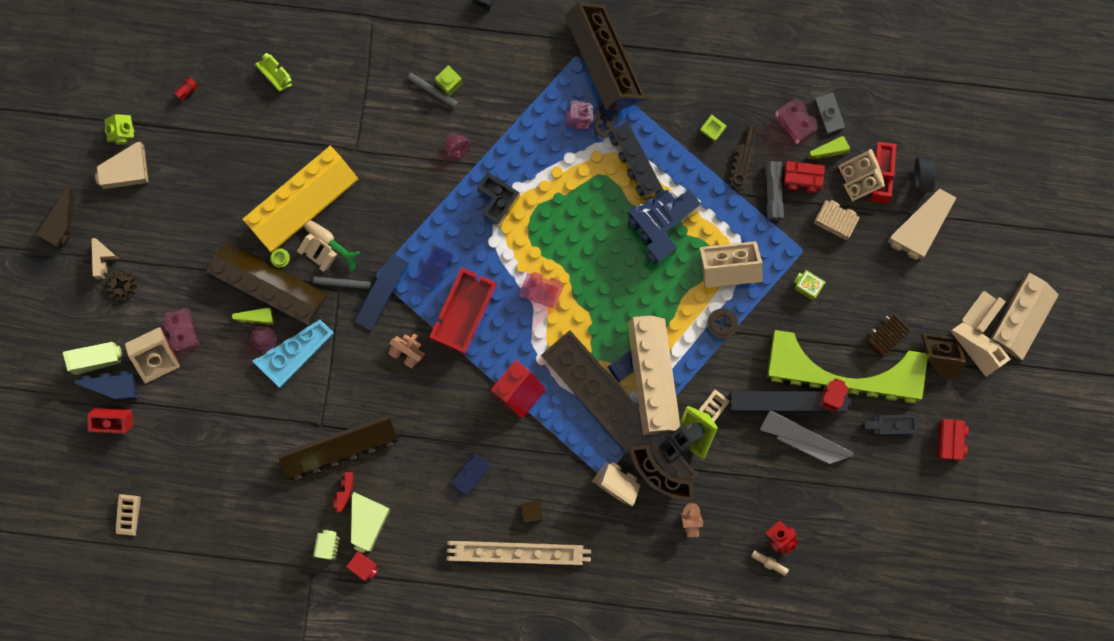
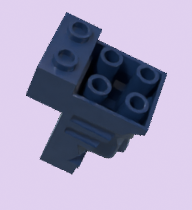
[627,189,701,268]

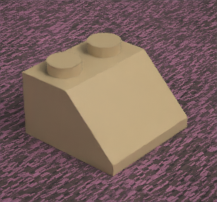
[125,327,180,384]
[592,462,640,506]

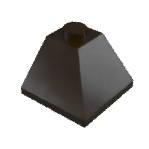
[921,333,966,380]

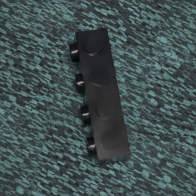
[609,122,663,201]

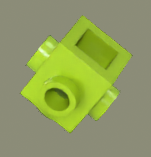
[104,114,134,145]

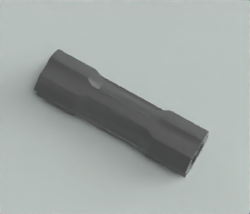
[765,161,784,220]

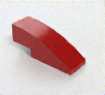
[870,142,896,204]

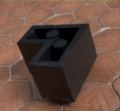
[477,172,520,228]

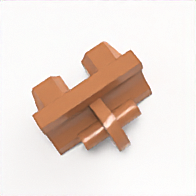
[388,334,426,368]
[681,503,703,537]

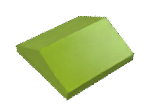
[680,406,718,459]

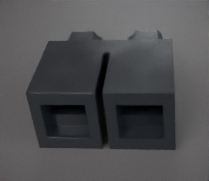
[659,421,706,462]

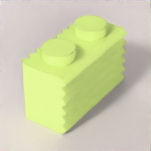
[313,530,340,560]

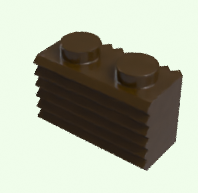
[866,314,911,358]

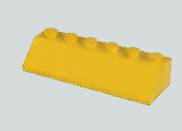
[243,145,359,253]

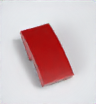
[333,472,354,513]

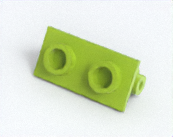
[255,53,292,92]

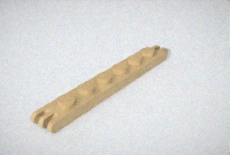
[446,541,591,565]

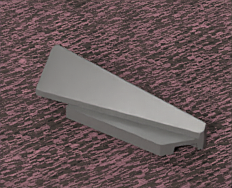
[760,411,853,464]

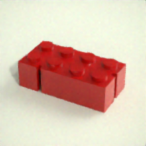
[429,267,497,356]

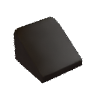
[521,501,543,523]

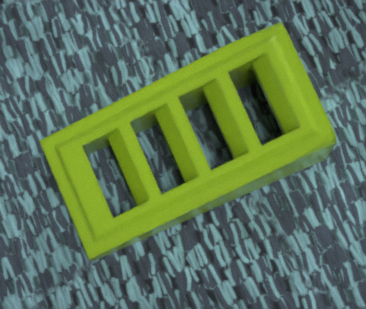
[808,136,850,160]
[232,308,275,325]

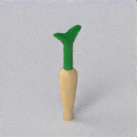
[303,220,360,272]

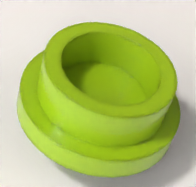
[270,249,290,268]

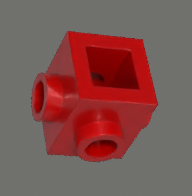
[766,521,799,556]

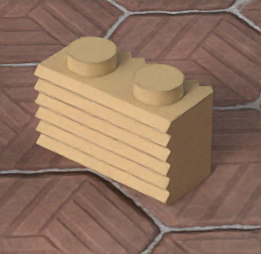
[814,200,859,240]

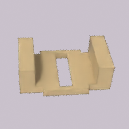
[297,234,337,272]

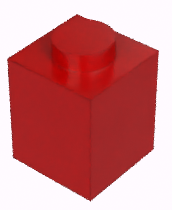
[346,551,378,581]

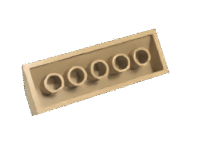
[627,316,680,436]

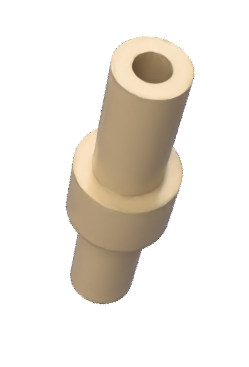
[751,550,789,576]

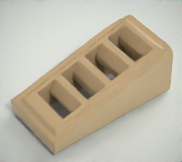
[699,390,730,422]
[116,494,141,536]

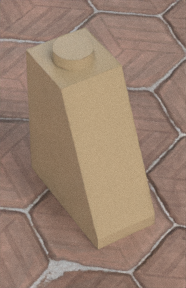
[95,142,148,189]

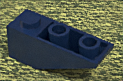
[74,371,138,401]

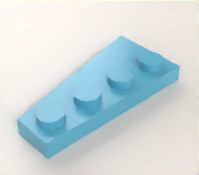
[252,320,334,388]

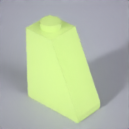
[63,342,122,375]
[351,492,391,553]

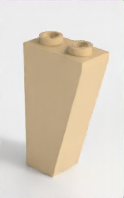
[888,189,956,260]

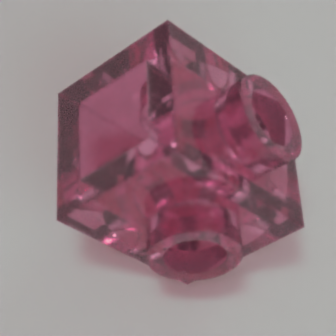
[566,100,596,130]

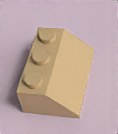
[700,241,763,288]

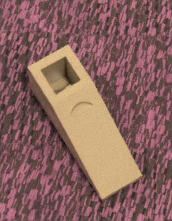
[951,322,1010,377]

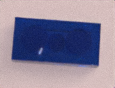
[417,246,453,289]

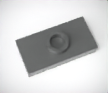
[815,93,845,134]

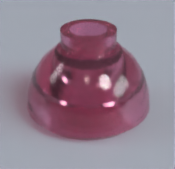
[446,133,471,159]
[249,325,276,352]

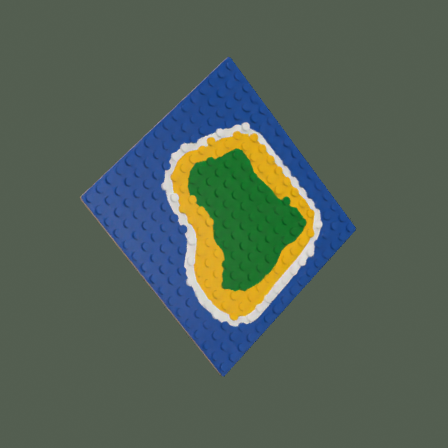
[376,56,803,473]

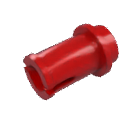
[174,77,198,101]

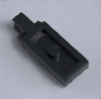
[863,414,918,435]

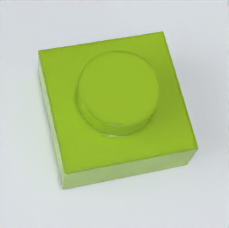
[700,115,727,142]

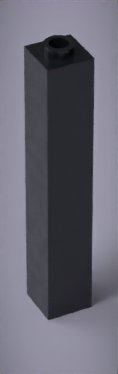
[730,391,851,413]

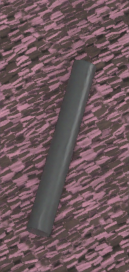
[407,73,458,109]
[313,277,371,289]

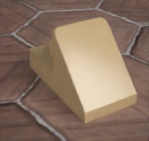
[92,238,119,279]

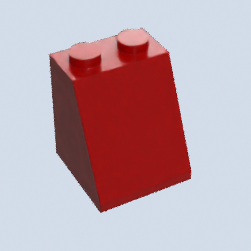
[491,360,546,419]

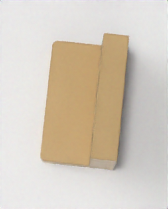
[962,291,1006,333]

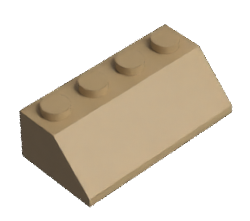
[990,273,1058,361]

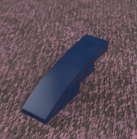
[355,253,409,332]

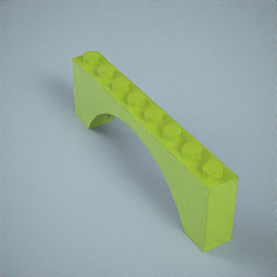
[767,330,928,404]

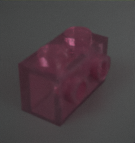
[775,97,818,145]
[520,272,564,309]
[163,307,200,353]

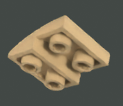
[838,149,885,201]

